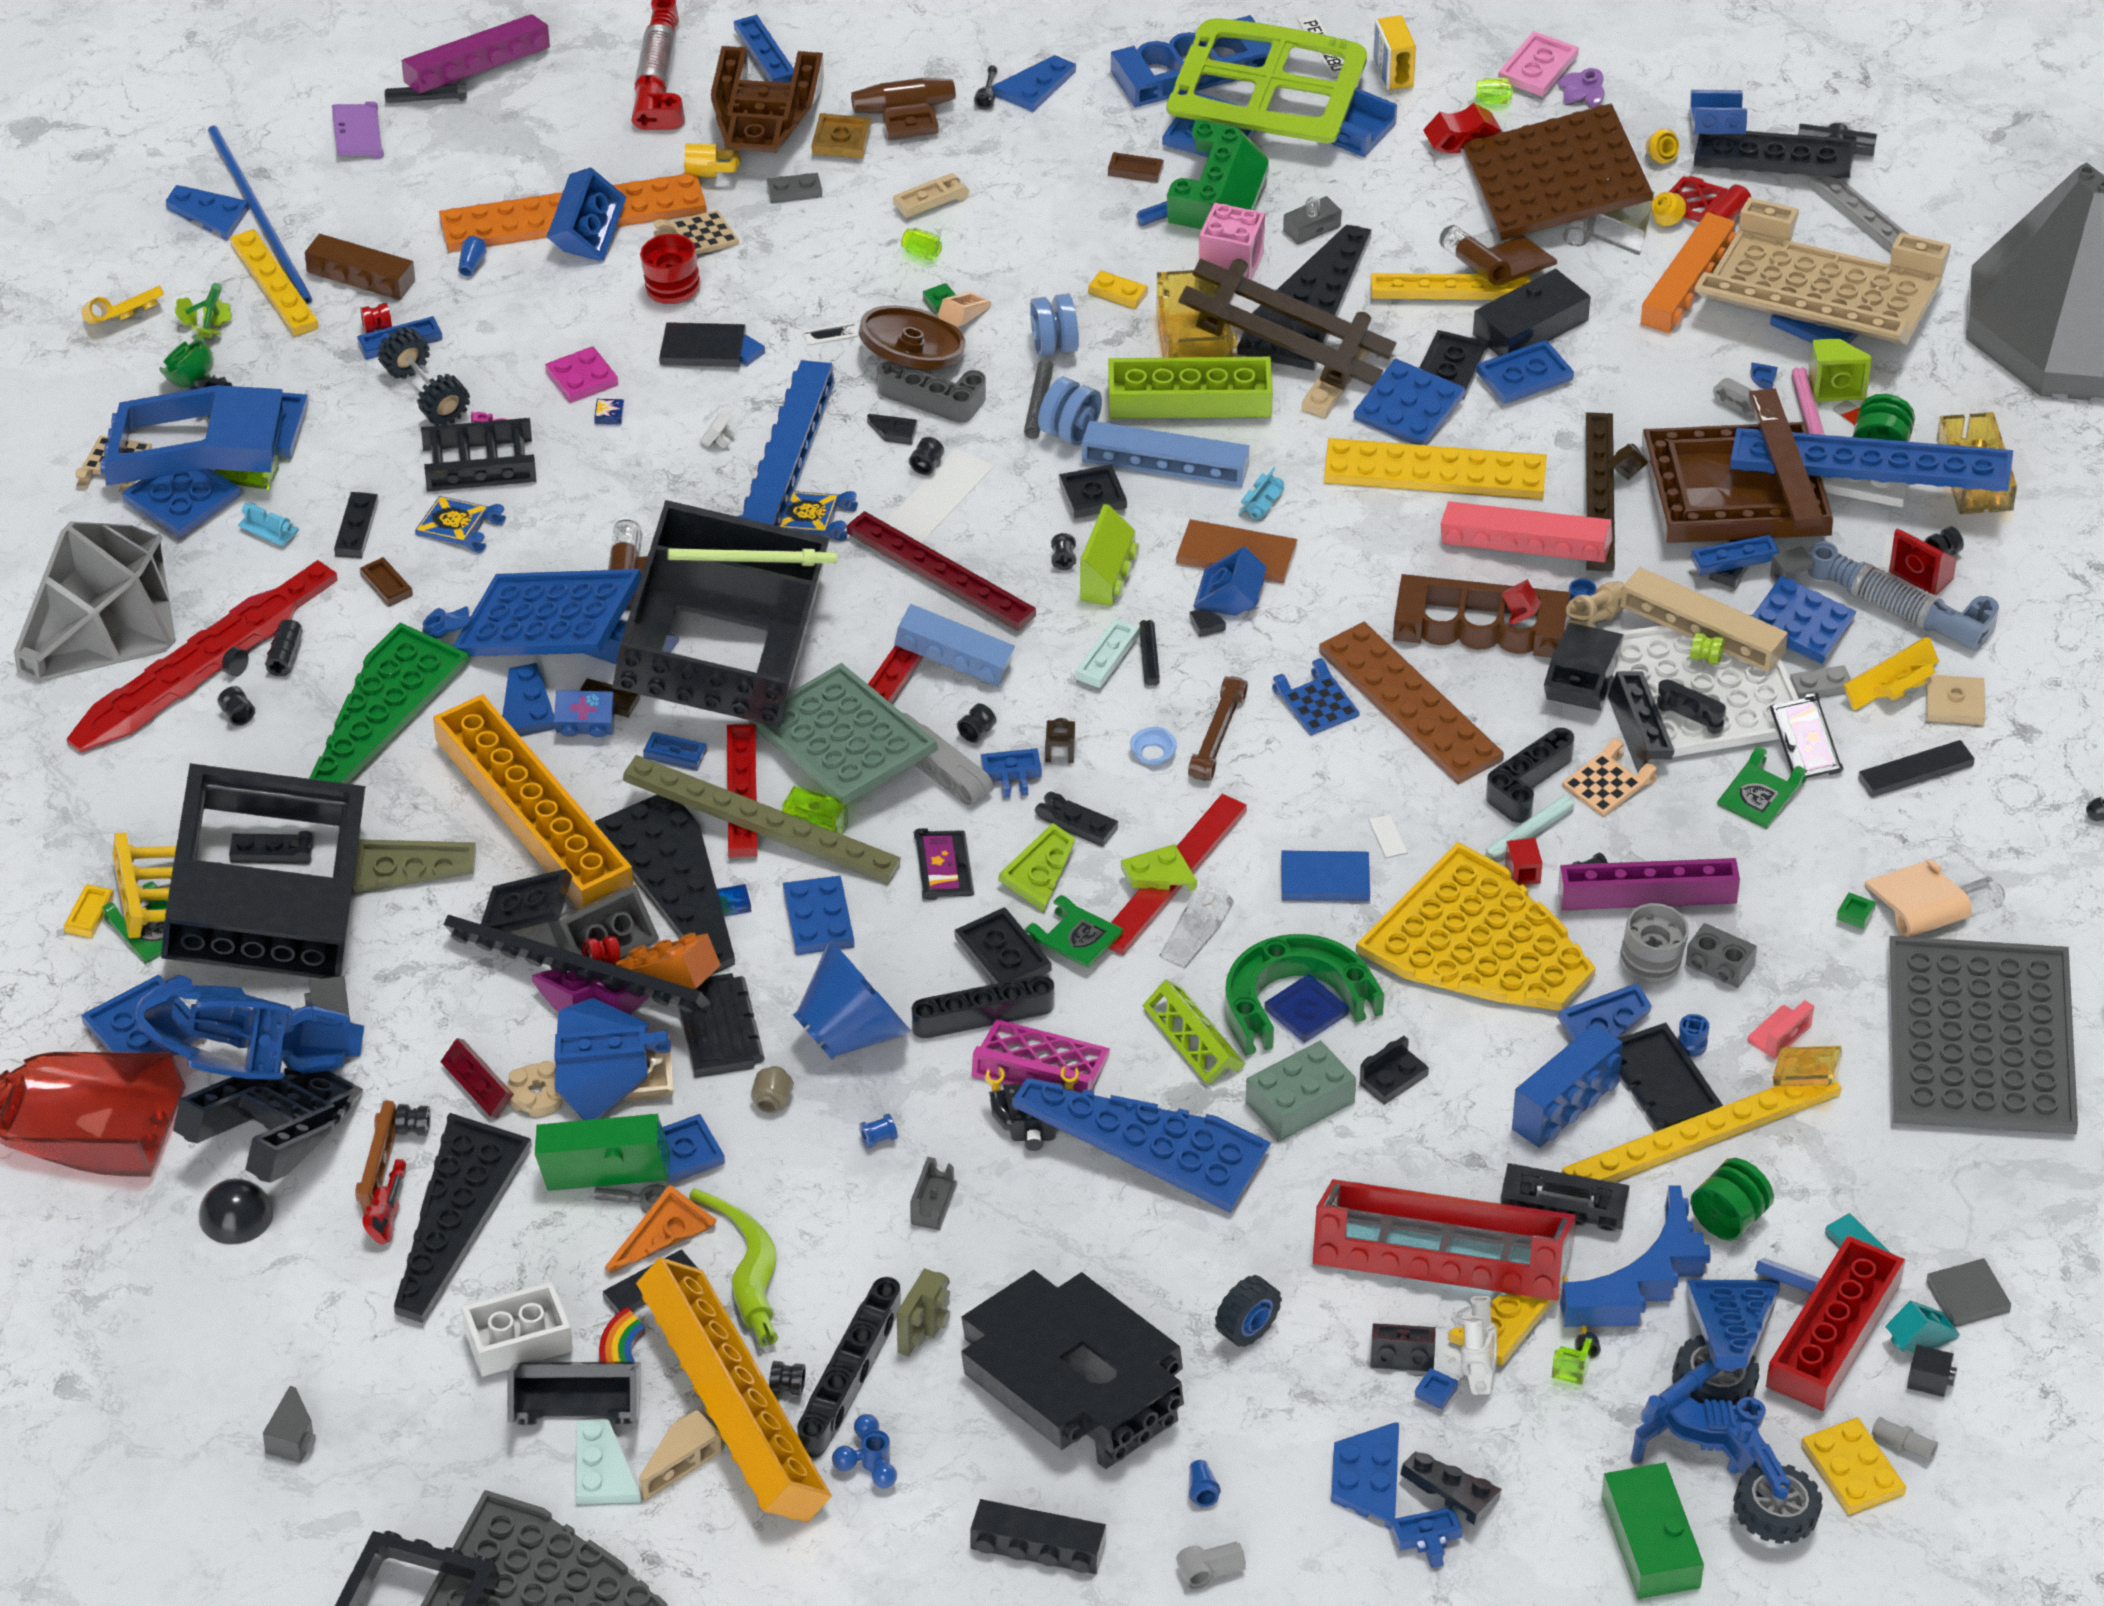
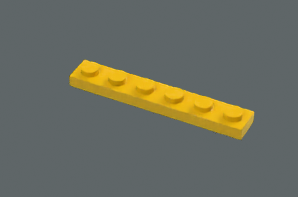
[230,229,319,337]
[1371,273,1531,300]

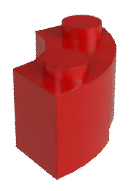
[1423,103,1502,153]

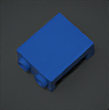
[1330,88,1397,157]
[1689,89,1747,134]

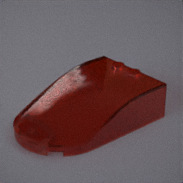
[0,1052,186,1177]

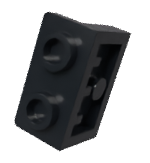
[1359,1035,1429,1104]
[1370,1323,1436,1371]

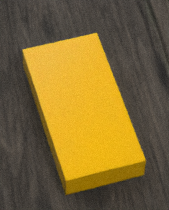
[64,884,114,938]

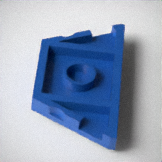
[1331,1422,1399,1529]

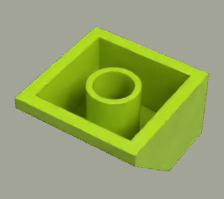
[1808,339,1872,402]

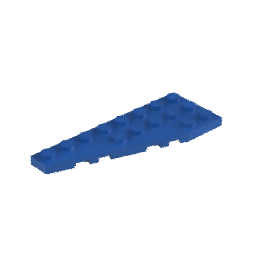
[1012,1078,1271,1213]

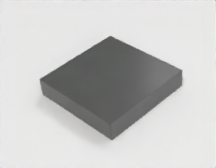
[1926,1258,2011,1327]

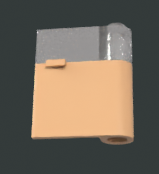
[1865,850,2005,937]

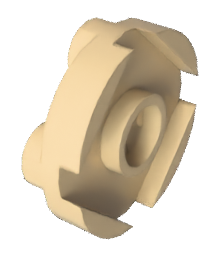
[507,1061,564,1117]

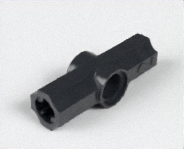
[1798,123,1877,156]

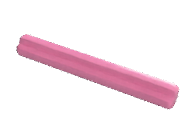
[1792,367,1825,435]

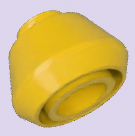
[1645,129,1679,164]
[1651,192,1686,226]

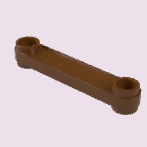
[1188,676,1248,781]

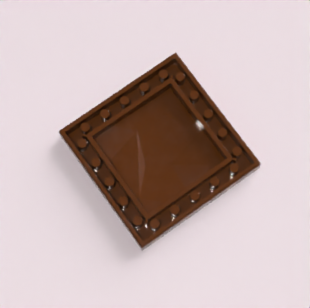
[1642,422,1833,543]

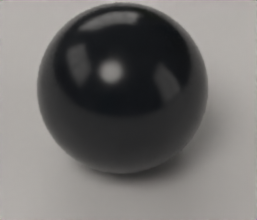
[199,1178,273,1244]

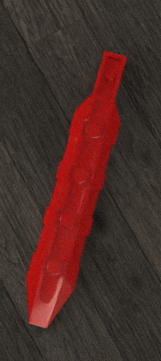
[66,560,338,753]

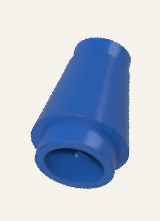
[458,236,487,276]
[1189,1460,1221,1507]

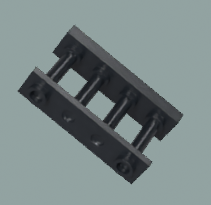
[421,418,537,492]

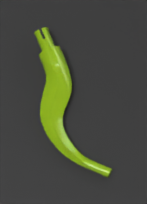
[689,1188,778,1347]

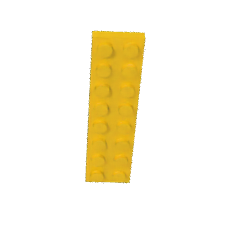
[1324,438,1547,500]

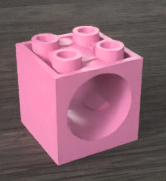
[1199,203,1265,280]

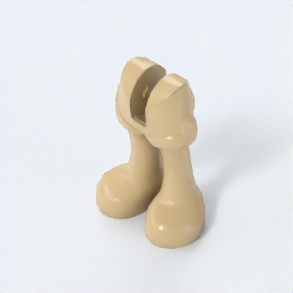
[1566,581,1624,628]

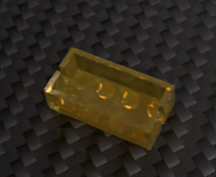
[1936,412,2017,514]

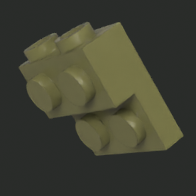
[896,1268,950,1357]

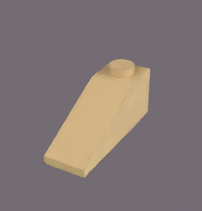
[639,1410,722,1501]

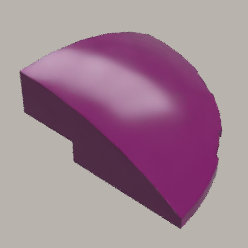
[532,969,649,1015]

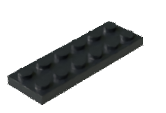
[1694,131,1856,178]

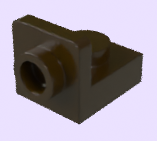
[1608,443,1649,480]

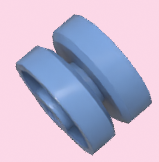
[1030,293,1079,357]
[1038,376,1102,446]

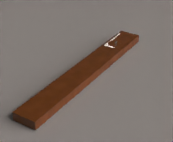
[1749,388,1823,528]

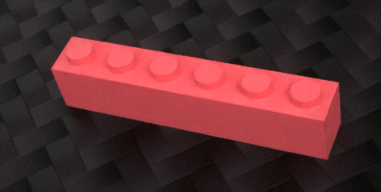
[1440,501,1612,563]

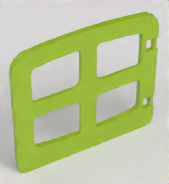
[1166,18,1367,143]

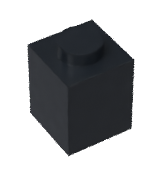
[1907,1345,1957,1397]

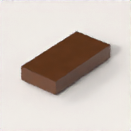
[1108,152,1164,183]
[360,557,413,606]

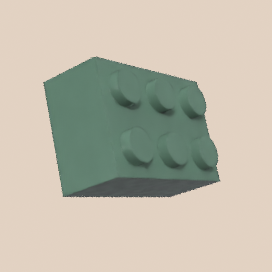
[1246,1040,1356,1140]

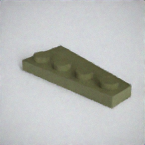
[353,839,476,893]

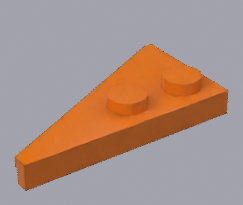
[604,1184,717,1273]

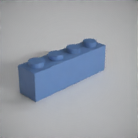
[894,603,1015,686]

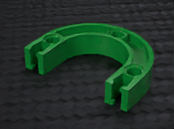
[1225,934,1384,1056]

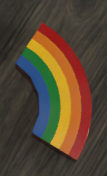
[599,1307,645,1379]

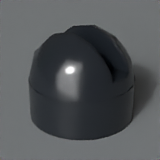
[2086,796,2104,822]

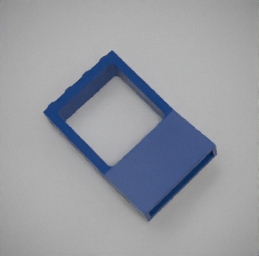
[100,385,283,486]

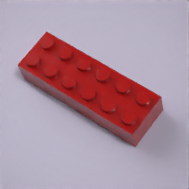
[1765,1235,1905,1412]

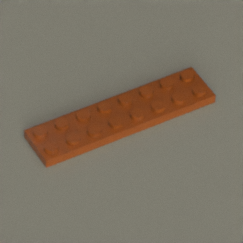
[1319,621,1504,784]

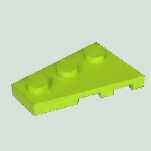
[998,823,1075,912]

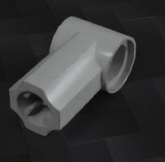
[1176,1541,1246,1590]

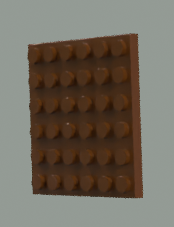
[1462,103,1654,241]

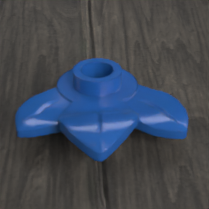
[422,606,473,639]

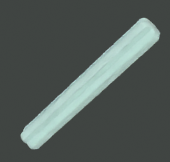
[1485,795,1575,862]

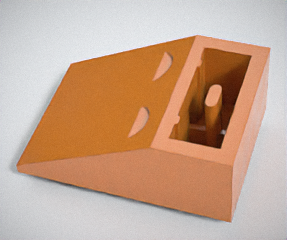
[616,933,721,989]

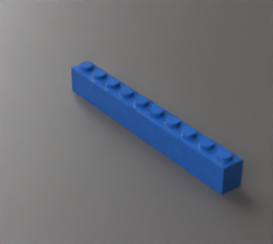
[738,360,835,527]

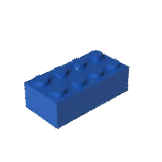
[1512,1023,1623,1148]

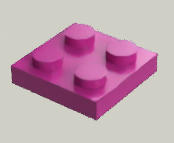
[545,346,618,403]

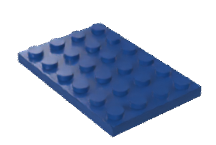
[453,569,642,657]

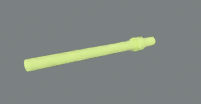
[667,549,837,566]

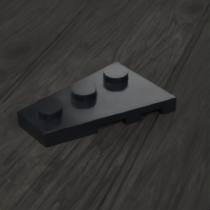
[1400,1451,1502,1525]

